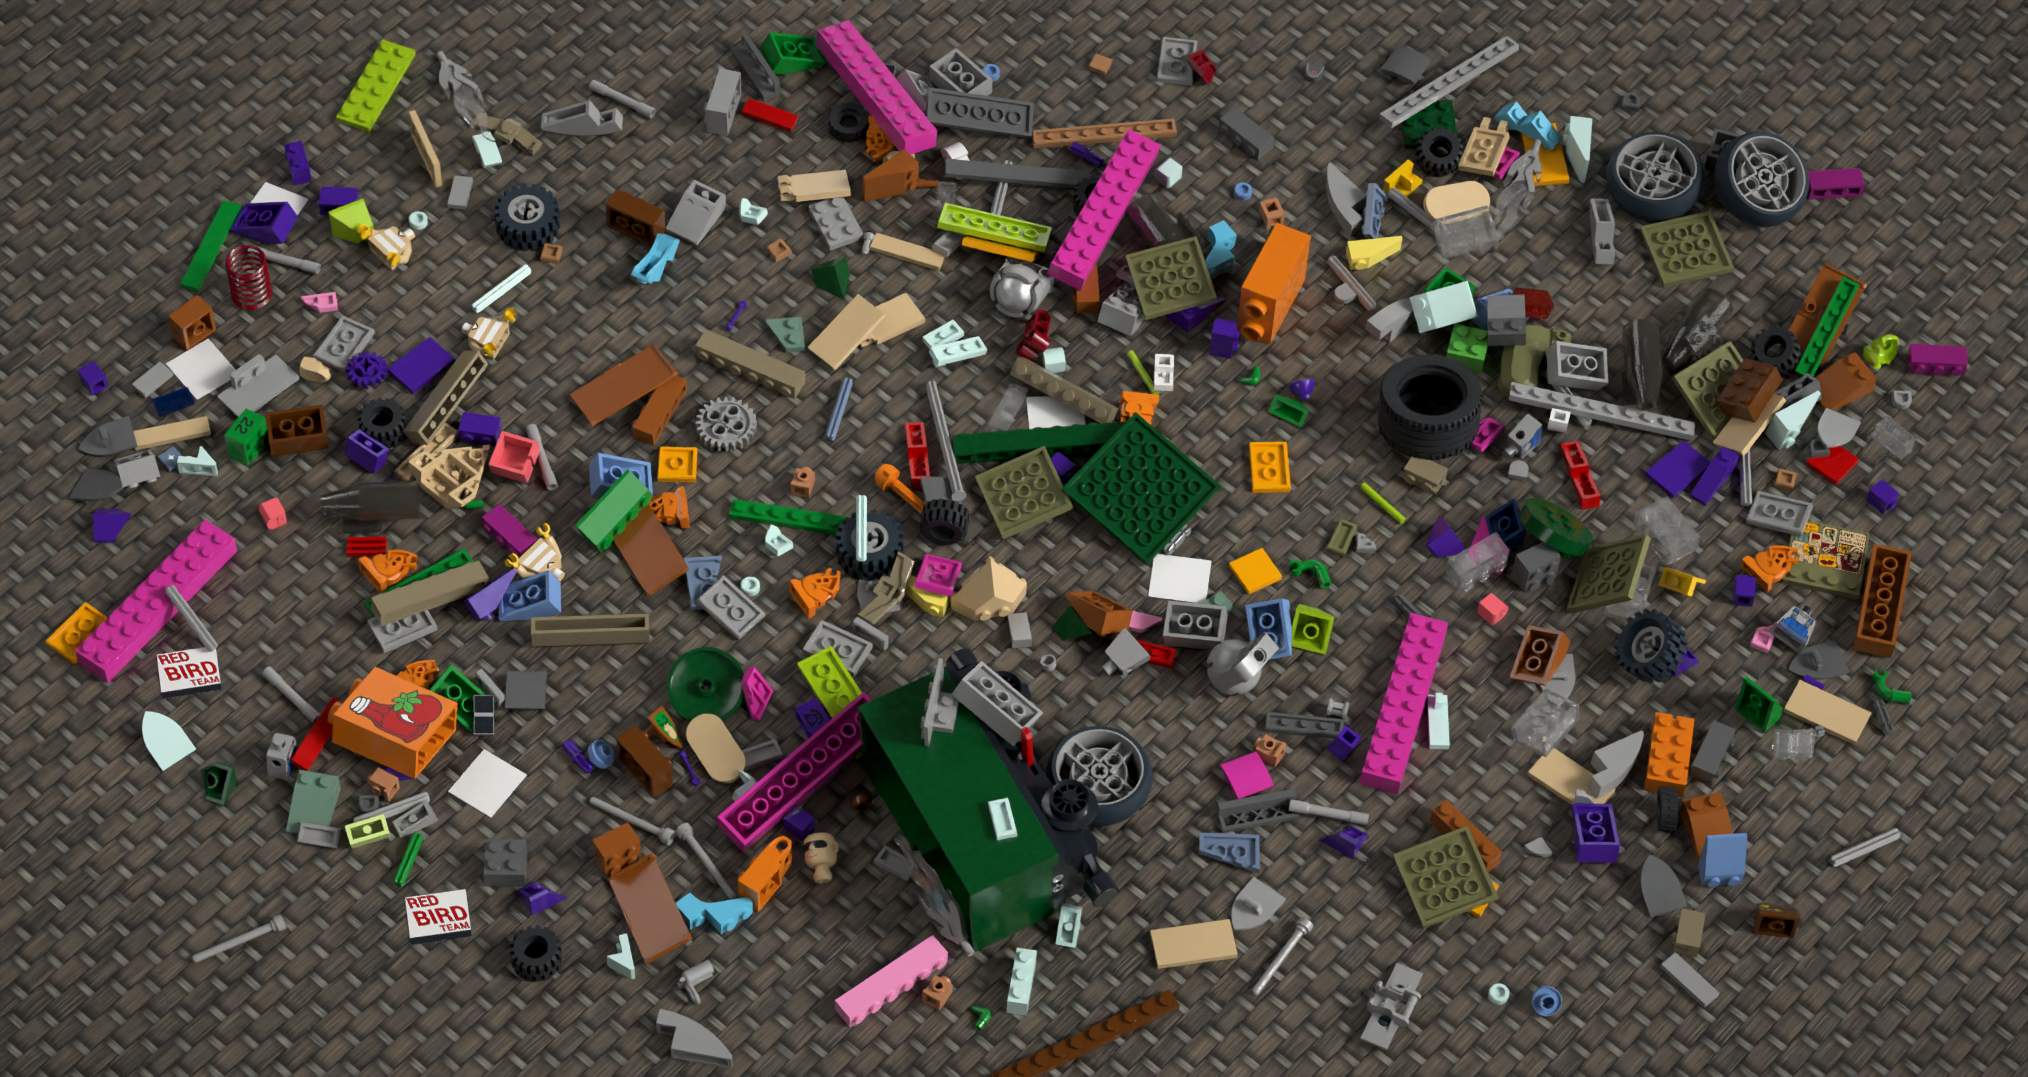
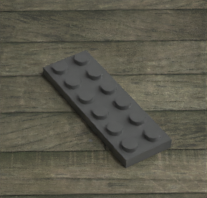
[926,87,1034,139]

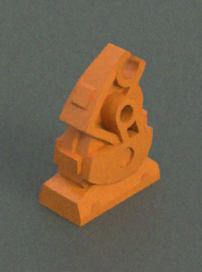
[866,115,895,162]
[1119,391,1160,425]
[649,486,690,528]
[1741,546,1799,593]
[358,550,418,593]
[789,568,840,619]
[397,660,439,690]

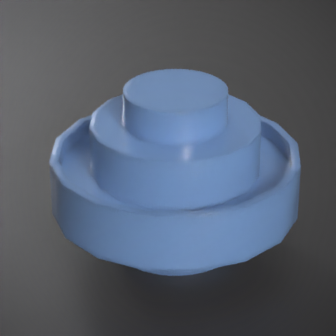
[588,740,615,769]
[1531,985,1562,1016]

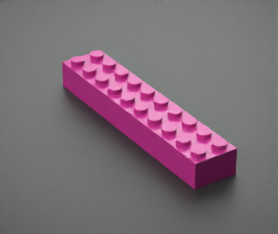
[816,20,937,155]
[1047,129,1161,291]
[75,519,237,683]
[1360,613,1448,794]
[716,692,872,853]

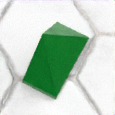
[1268,394,1309,428]

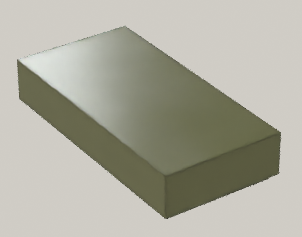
[1326,519,1358,558]

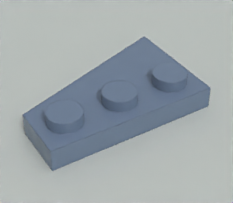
[1362,183,1388,239]
[684,556,722,610]
[1199,833,1260,873]

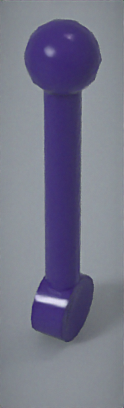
[725,301,747,330]
[679,751,700,786]

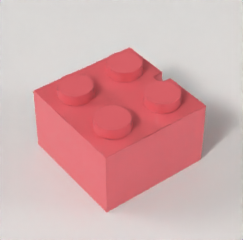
[489,431,540,484]

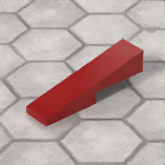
[905,422,930,490]
[1560,441,1601,510]
[290,696,344,771]

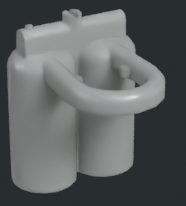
[677,959,714,1005]

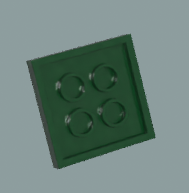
[1401,100,1458,149]

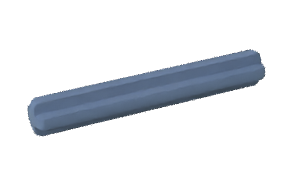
[825,377,853,441]

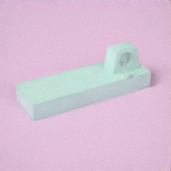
[929,336,987,368]
[1427,693,1450,749]

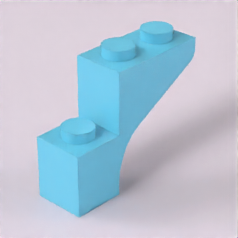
[1494,102,1562,150]
[1205,220,1237,280]
[631,233,680,284]
[676,893,753,935]

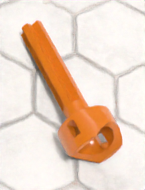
[875,464,926,515]

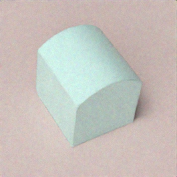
[1154,158,1182,188]
[1041,347,1066,373]

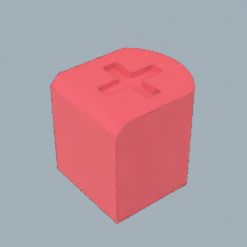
[258,497,287,530]
[1477,593,1508,625]

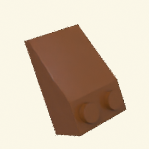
[863,149,919,202]
[1815,352,1877,410]
[1065,590,1133,636]
[1509,625,1571,686]
[1680,792,1733,861]

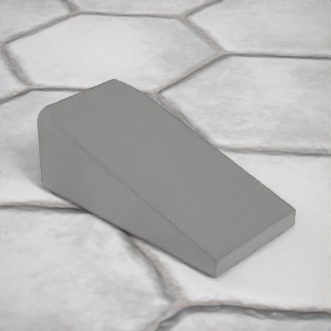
[1007,612,1032,648]
[392,800,438,838]

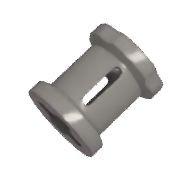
[1326,698,1349,720]

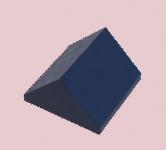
[1485,499,1526,550]

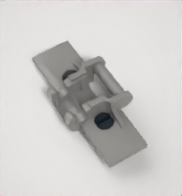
[1360,963,1423,1051]

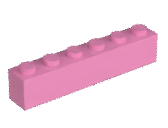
[835,935,948,1027]

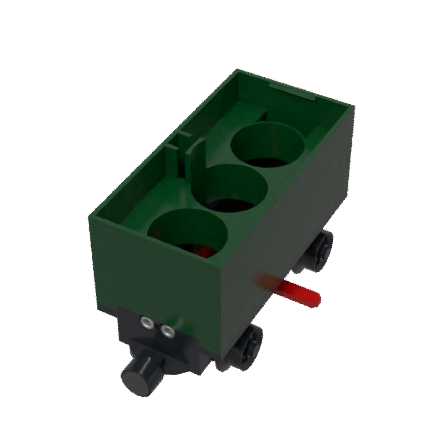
[858,648,1119,952]

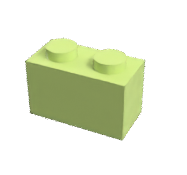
[345,814,391,849]

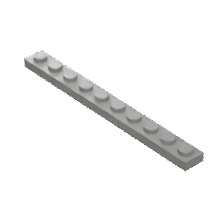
[1379,36,1519,128]
[1508,382,1695,441]

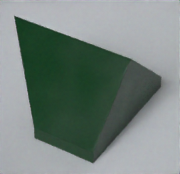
[810,256,850,300]
[1053,606,1093,641]
[201,761,237,805]

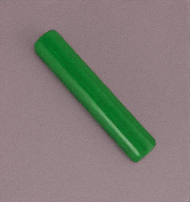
[393,832,423,887]

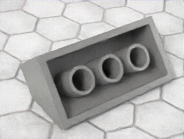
[952,661,1043,747]

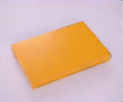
[1249,442,1291,493]
[45,602,108,664]

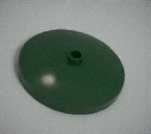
[667,647,745,722]

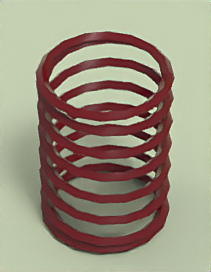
[225,245,272,310]

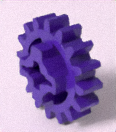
[346,351,388,389]

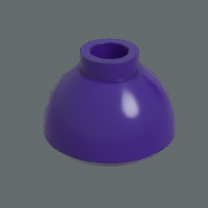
[1289,378,1315,401]

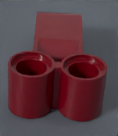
[1015,309,1051,362]

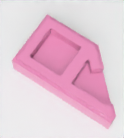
[301,292,338,313]
[1128,611,1162,633]
[1750,622,1777,654]

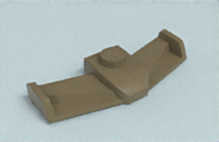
[472,113,543,156]
[857,551,915,625]

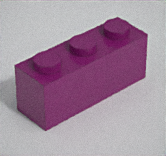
[1807,168,1865,200]
[1907,344,1968,376]
[482,504,538,559]

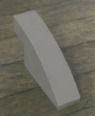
[541,100,623,136]
[1326,162,1366,236]
[1590,199,1615,264]
[1366,298,1416,343]
[1588,730,1644,799]
[656,1009,733,1069]

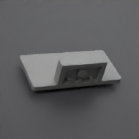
[218,354,299,417]
[921,658,959,747]

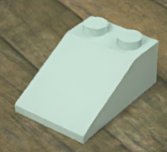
[1562,116,1592,183]
[1409,281,1478,333]
[1765,391,1821,450]

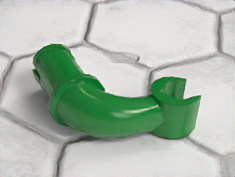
[1289,560,1331,589]
[1872,669,1911,704]

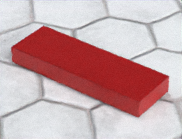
[742,98,798,132]
[1136,639,1176,669]

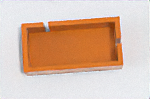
[1644,712,1695,797]

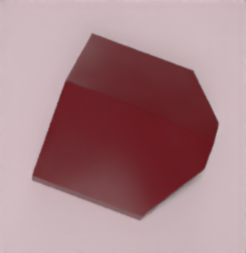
[1186,50,1217,85]

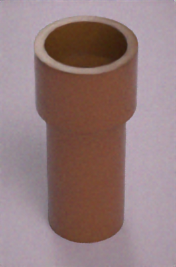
[918,179,938,188]

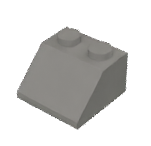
[113,449,160,489]

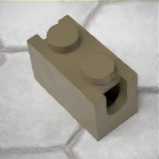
[1402,457,1448,495]
[1671,908,1706,957]

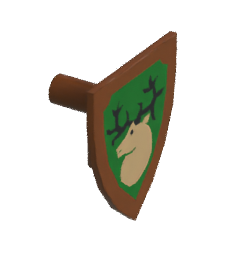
[645,706,683,749]

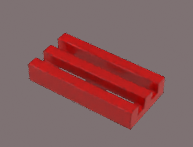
[347,537,387,557]

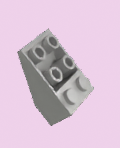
[666,180,726,245]
[1097,283,1145,336]

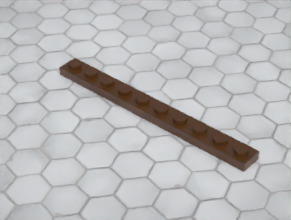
[991,989,1180,1077]

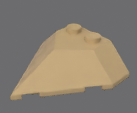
[408,445,490,509]
[950,556,1027,621]

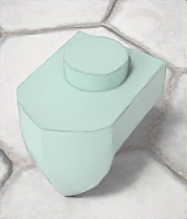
[739,198,768,225]
[765,525,793,556]
[732,770,757,801]

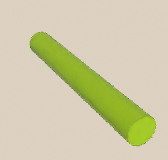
[1127,350,1160,395]
[1360,483,1406,524]

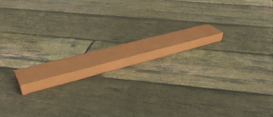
[1032,119,1177,149]

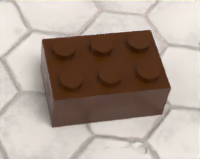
[605,189,666,247]
[1717,358,1783,422]
[265,405,329,456]
[616,725,673,798]

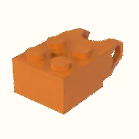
[737,836,792,912]

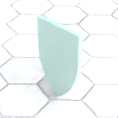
[142,711,196,771]

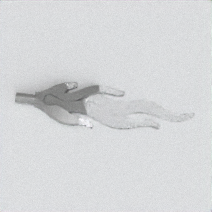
[437,51,495,142]
[1491,139,1542,250]
[894,838,975,957]

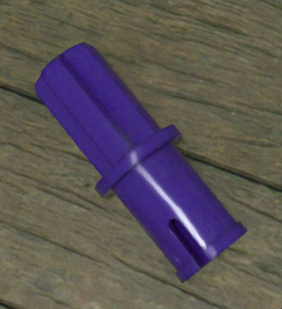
[1070,142,1105,168]
[562,740,594,773]

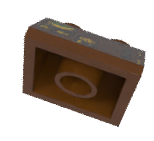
[1753,903,1800,938]

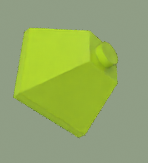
[329,198,374,243]
[1292,604,1335,655]

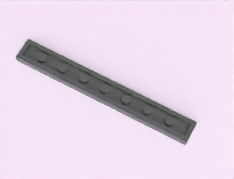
[945,159,1090,188]

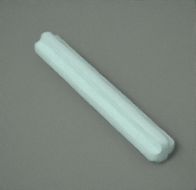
[472,264,531,313]
[856,495,867,562]

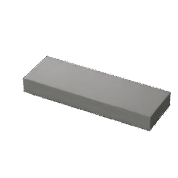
[1660,952,1719,1008]

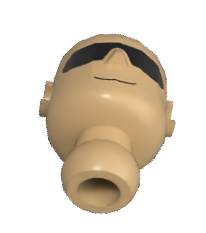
[804,833,839,884]

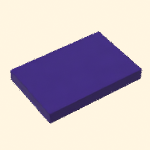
[387,337,455,394]
[1645,441,1711,498]

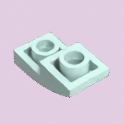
[472,132,502,168]

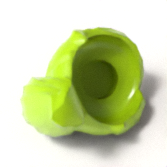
[1863,334,1899,370]

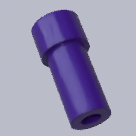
[1803,674,1825,690]

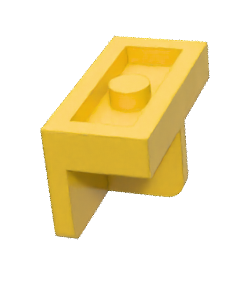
[1383,160,1422,197]
[1659,567,1706,597]

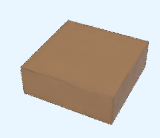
[1089,53,1112,76]
[766,238,792,262]
[540,243,563,264]
[1774,468,1797,491]

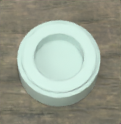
[409,211,428,230]
[741,577,760,596]
[1488,983,1509,1005]

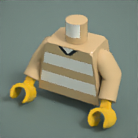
[357,224,415,270]
[462,308,517,360]
[505,523,565,581]

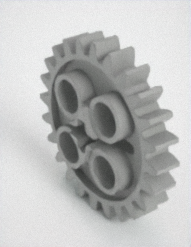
[695,397,757,452]

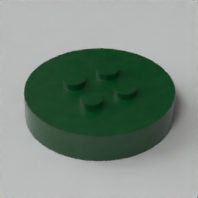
[1519,498,1593,556]

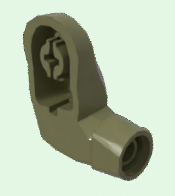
[1498,325,1571,398]

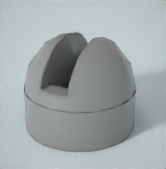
[1040,655,1056,672]

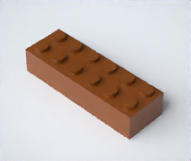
[1853,544,1912,658]

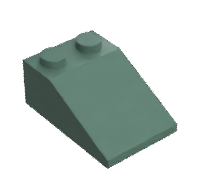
[286,770,341,835]

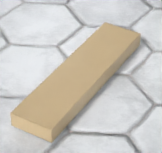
[870,233,945,271]
[134,416,211,450]
[394,422,459,484]

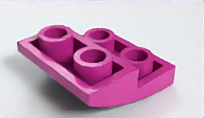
[1220,752,1274,800]

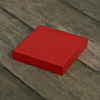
[1806,446,1859,485]

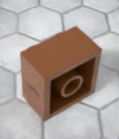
[168,295,216,351]
[593,822,641,878]

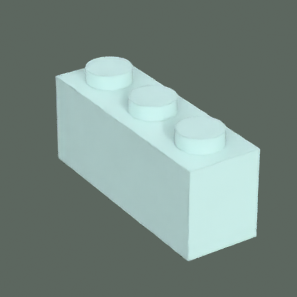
[1007,948,1037,1016]

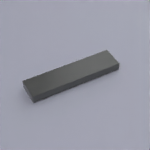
[1264,712,1344,739]

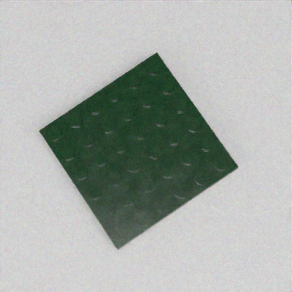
[1061,412,1222,566]

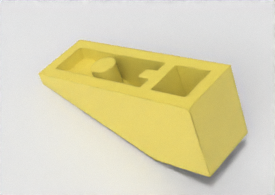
[1346,236,1402,270]
[904,575,951,617]

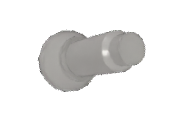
[862,230,875,256]

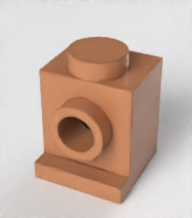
[1259,198,1285,230]
[790,467,815,499]
[1254,734,1286,767]
[367,768,400,803]
[922,975,953,1011]

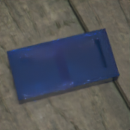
[152,387,195,417]

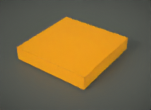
[658,447,698,483]
[1229,548,1282,595]

